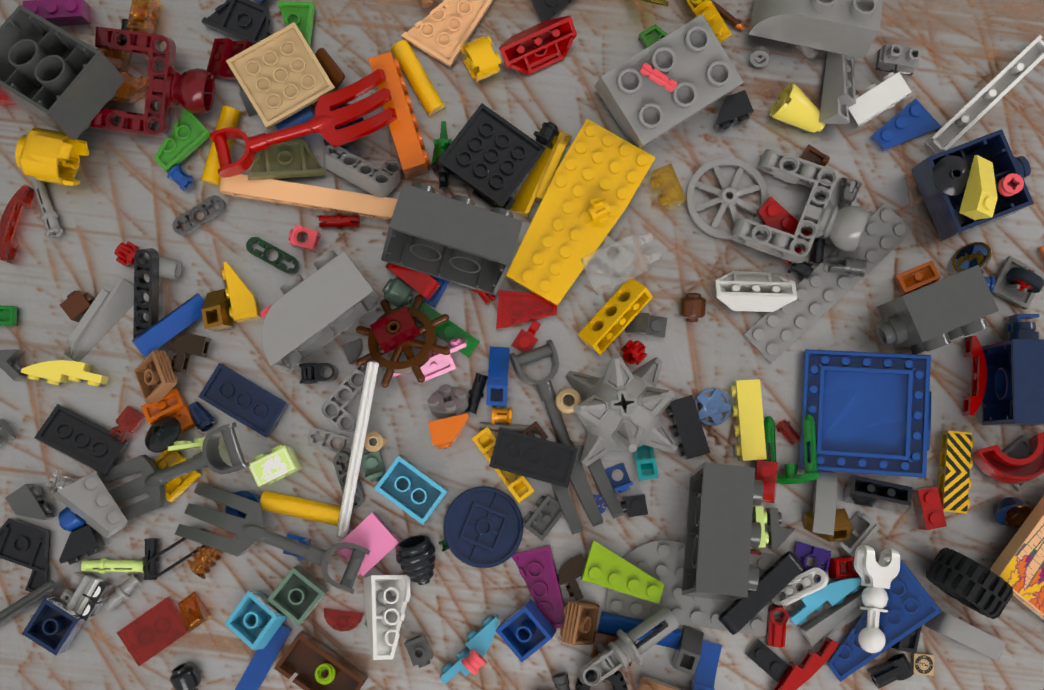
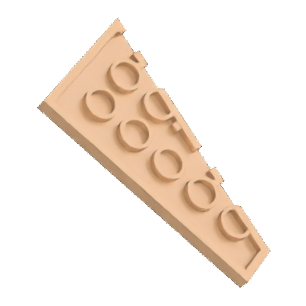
[401,0,493,68]

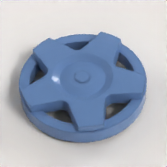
[694,388,731,426]

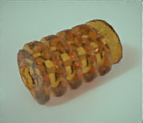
[186,545,225,579]

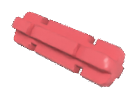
[639,63,677,92]

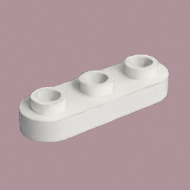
[772,567,828,607]

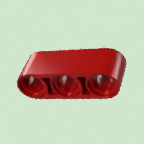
[385,263,440,300]

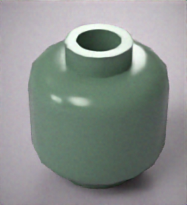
[382,277,413,307]

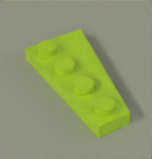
[581,540,665,604]

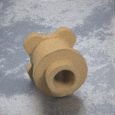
[364,430,387,452]

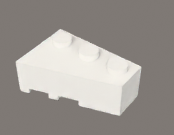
[848,72,912,127]

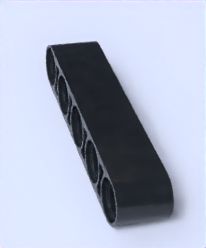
[133,248,159,339]
[718,551,805,635]

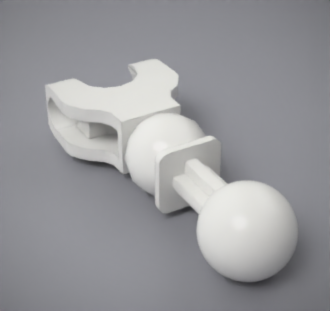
[854,545,900,653]

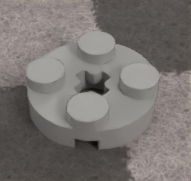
[427,384,469,418]

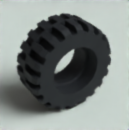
[926,548,1013,619]

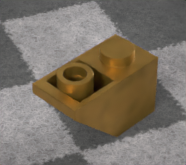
[201,289,234,331]
[803,508,852,542]

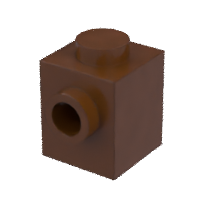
[60,290,95,322]

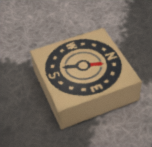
[911,653,935,676]

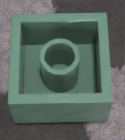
[267,565,329,626]

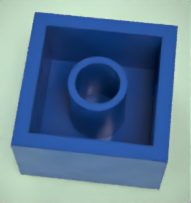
[495,599,557,662]

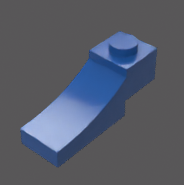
[690,640,722,690]

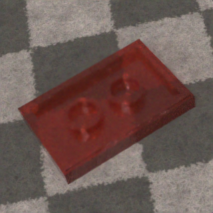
[117,597,191,666]

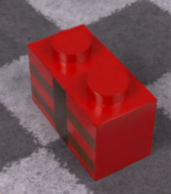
[912,486,947,530]

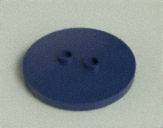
[443,486,524,568]

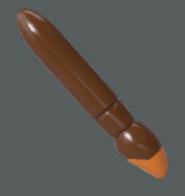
[711,0,744,30]

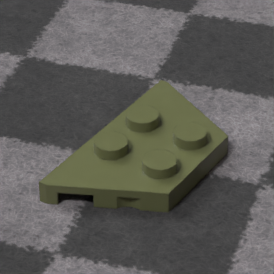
[248,139,325,180]

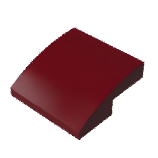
[207,38,252,80]

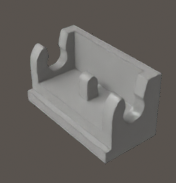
[833,511,880,557]

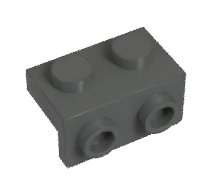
[523,494,563,541]

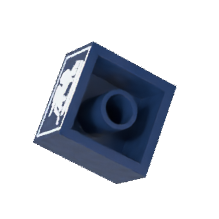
[22,595,85,656]

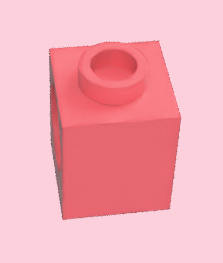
[288,225,321,253]

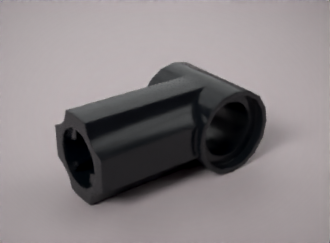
[869,653,914,689]

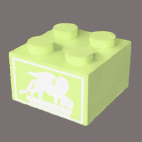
[249,445,303,487]

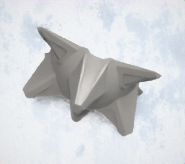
[566,353,679,467]

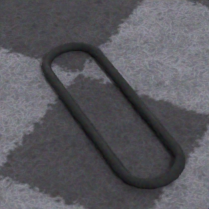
[145,529,208,577]

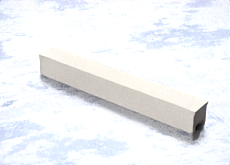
[924,35,1044,154]

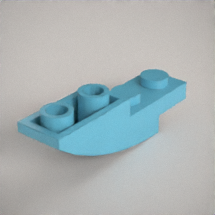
[788,577,861,625]
[439,614,499,684]

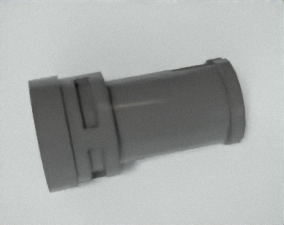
[552,672,570,690]

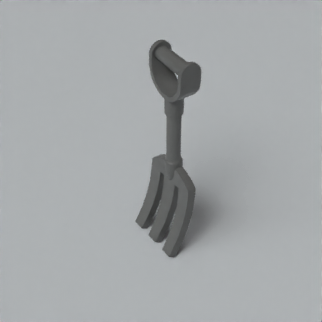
[510,340,624,535]
[80,422,250,521]
[175,482,370,594]

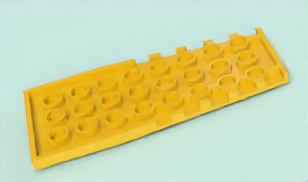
[506,119,656,306]

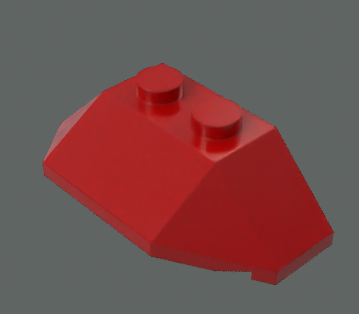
[499,15,577,75]

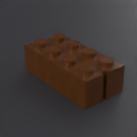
[274,630,368,690]

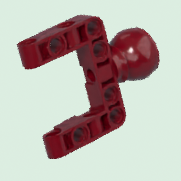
[89,27,215,136]

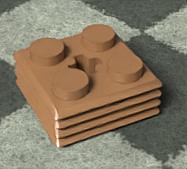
[134,350,178,404]
[560,601,600,645]

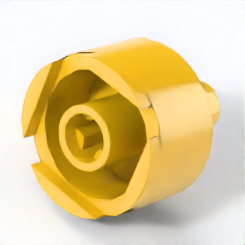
[461,35,501,82]

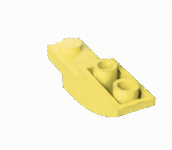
[20,360,109,387]

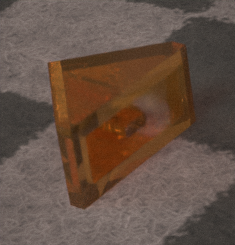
[178,591,213,633]

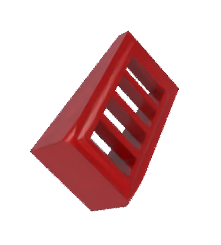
[828,556,860,579]

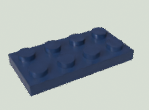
[198,363,288,438]

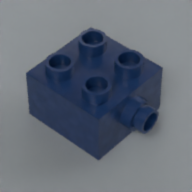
[911,129,1034,241]
[981,322,1044,426]

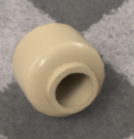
[555,388,581,414]

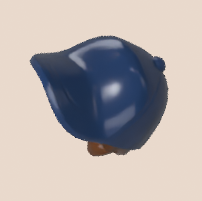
[995,497,1033,528]

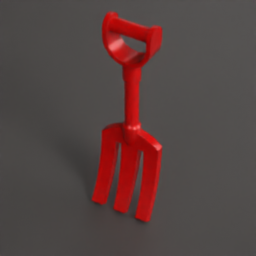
[209,68,398,178]

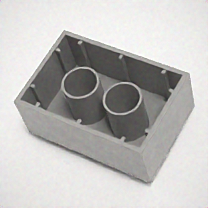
[594,14,744,149]

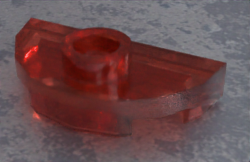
[324,608,364,632]

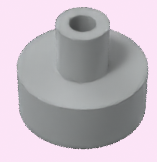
[750,46,770,67]

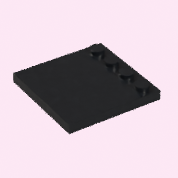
[437,103,546,208]

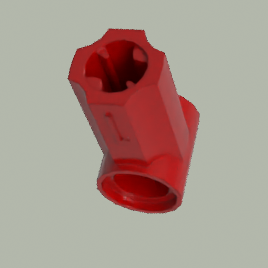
[766,604,789,648]

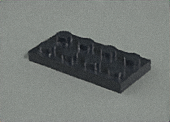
[34,404,129,477]
[489,427,578,488]

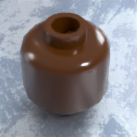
[680,293,706,322]

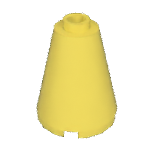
[769,83,825,133]

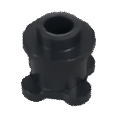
[533,122,559,148]
[787,261,814,280]

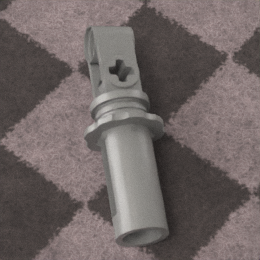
[578,606,679,686]

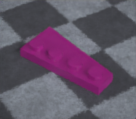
[512,545,565,629]

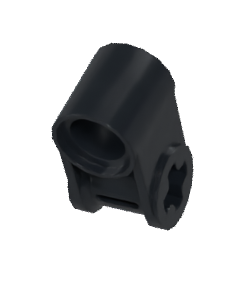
[299,363,339,384]

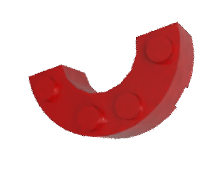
[972,432,1044,484]

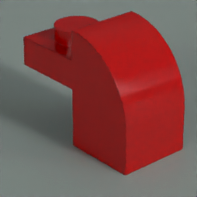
[755,460,778,503]

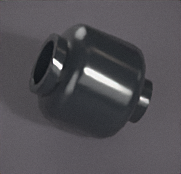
[170,663,201,690]

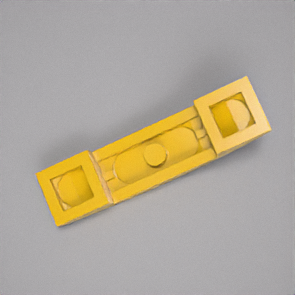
[471,427,535,503]

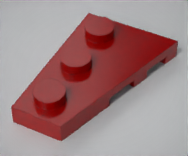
[756,197,811,265]
[496,290,557,330]

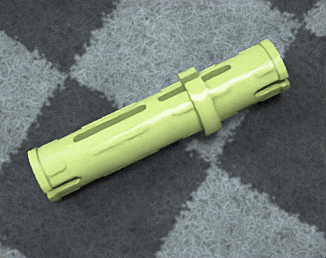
[81,558,144,574]

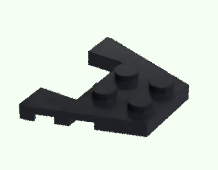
[0,518,49,592]

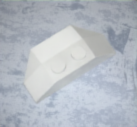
[715,271,797,312]

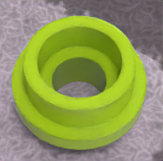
[315,663,336,685]

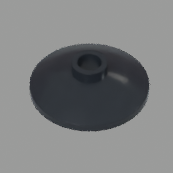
[932,156,971,196]
[145,416,181,453]

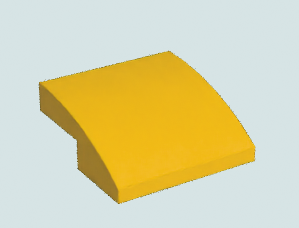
[154,445,201,503]

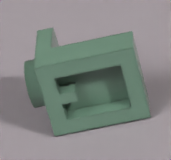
[361,450,386,482]

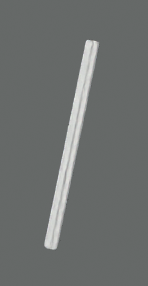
[336,361,379,538]

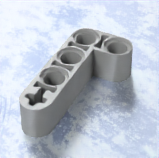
[324,145,402,198]
[321,360,381,432]
[923,611,1006,661]

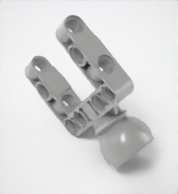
[730,149,870,263]

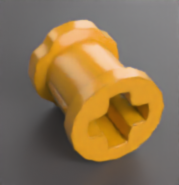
[491,406,512,425]

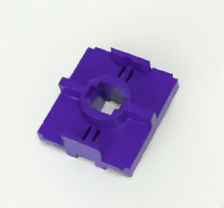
[793,541,831,582]

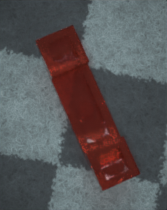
[0,185,35,264]

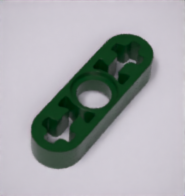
[246,237,300,275]

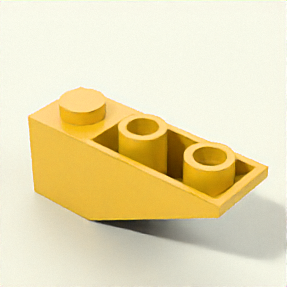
[222,262,261,323]

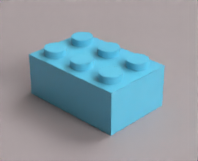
[374,456,448,525]

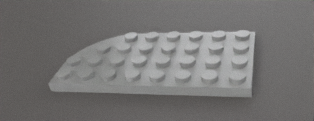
[605,540,774,636]

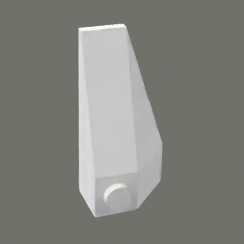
[363,575,411,660]

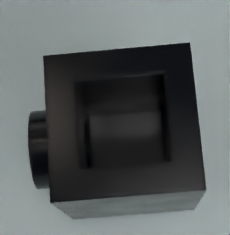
[620,493,648,518]

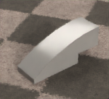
[812,471,837,535]

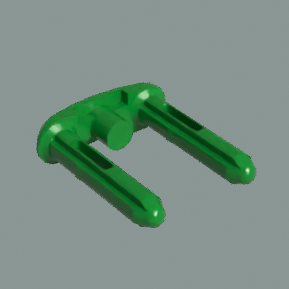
[764,414,820,485]

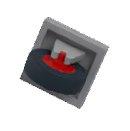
[992,256,1044,310]

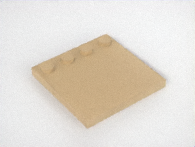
[226,22,335,129]

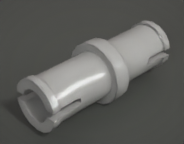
[102,573,142,612]

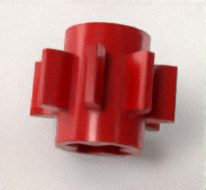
[114,241,139,267]
[621,340,647,365]

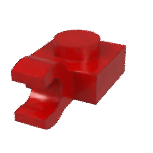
[511,320,541,353]

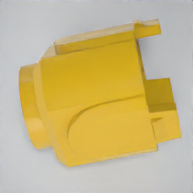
[15,128,89,186]

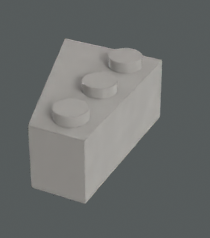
[55,471,128,538]

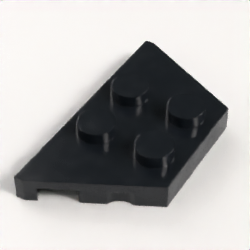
[201,0,271,45]

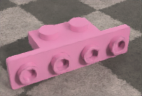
[393,338,467,382]

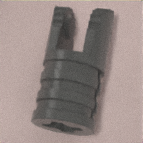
[828,255,867,277]

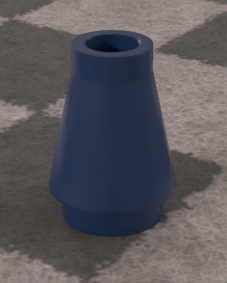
[188,401,215,432]

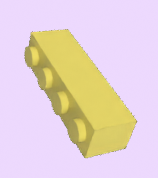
[730,379,767,461]

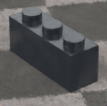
[666,395,710,460]
[843,475,912,514]

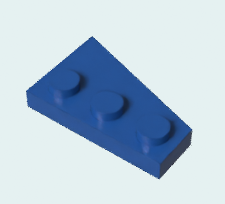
[871,98,942,151]

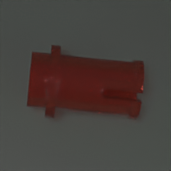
[776,419,801,445]

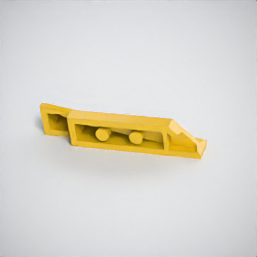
[509,130,572,218]

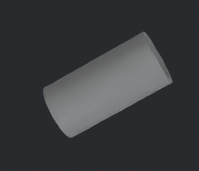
[144,254,181,280]

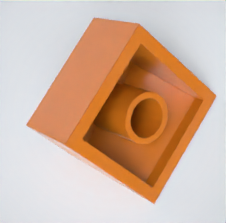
[428,413,470,449]

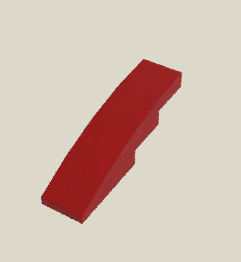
[773,637,839,690]

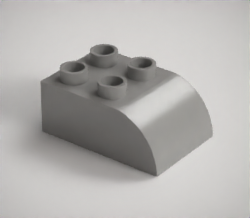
[749,0,883,59]
[262,250,382,372]

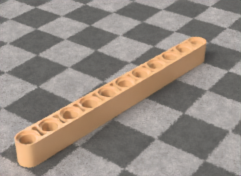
[218,174,398,221]

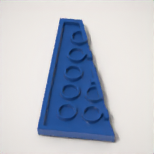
[827,560,942,682]

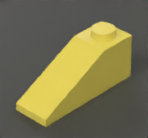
[959,155,998,220]

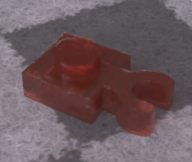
[109,405,145,443]

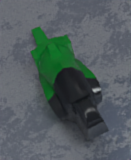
[432,121,452,189]

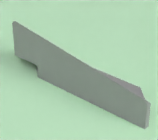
[819,51,856,124]

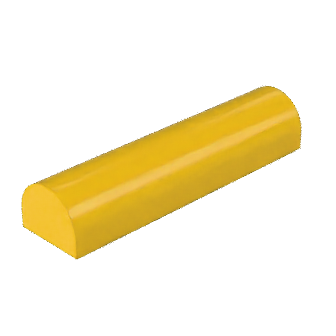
[390,40,445,117]
[201,106,242,186]
[260,490,341,526]

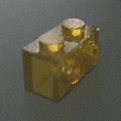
[650,164,687,211]

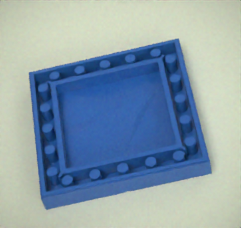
[799,349,931,478]

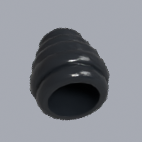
[396,535,436,585]

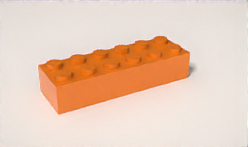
[368,52,431,179]

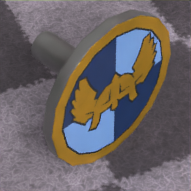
[952,242,992,274]

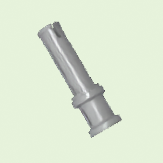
[31,178,64,237]

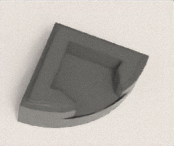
[342,338,362,364]

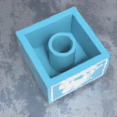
[225,591,287,650]

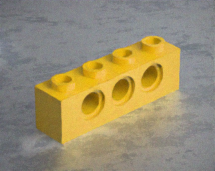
[578,277,653,356]

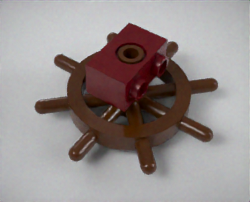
[356,294,450,388]

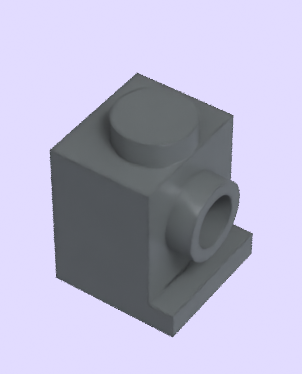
[404,633,433,668]

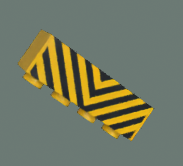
[937,431,974,514]

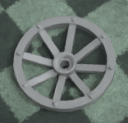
[686,157,769,239]

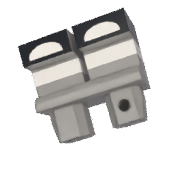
[875,44,921,75]
[60,572,113,621]

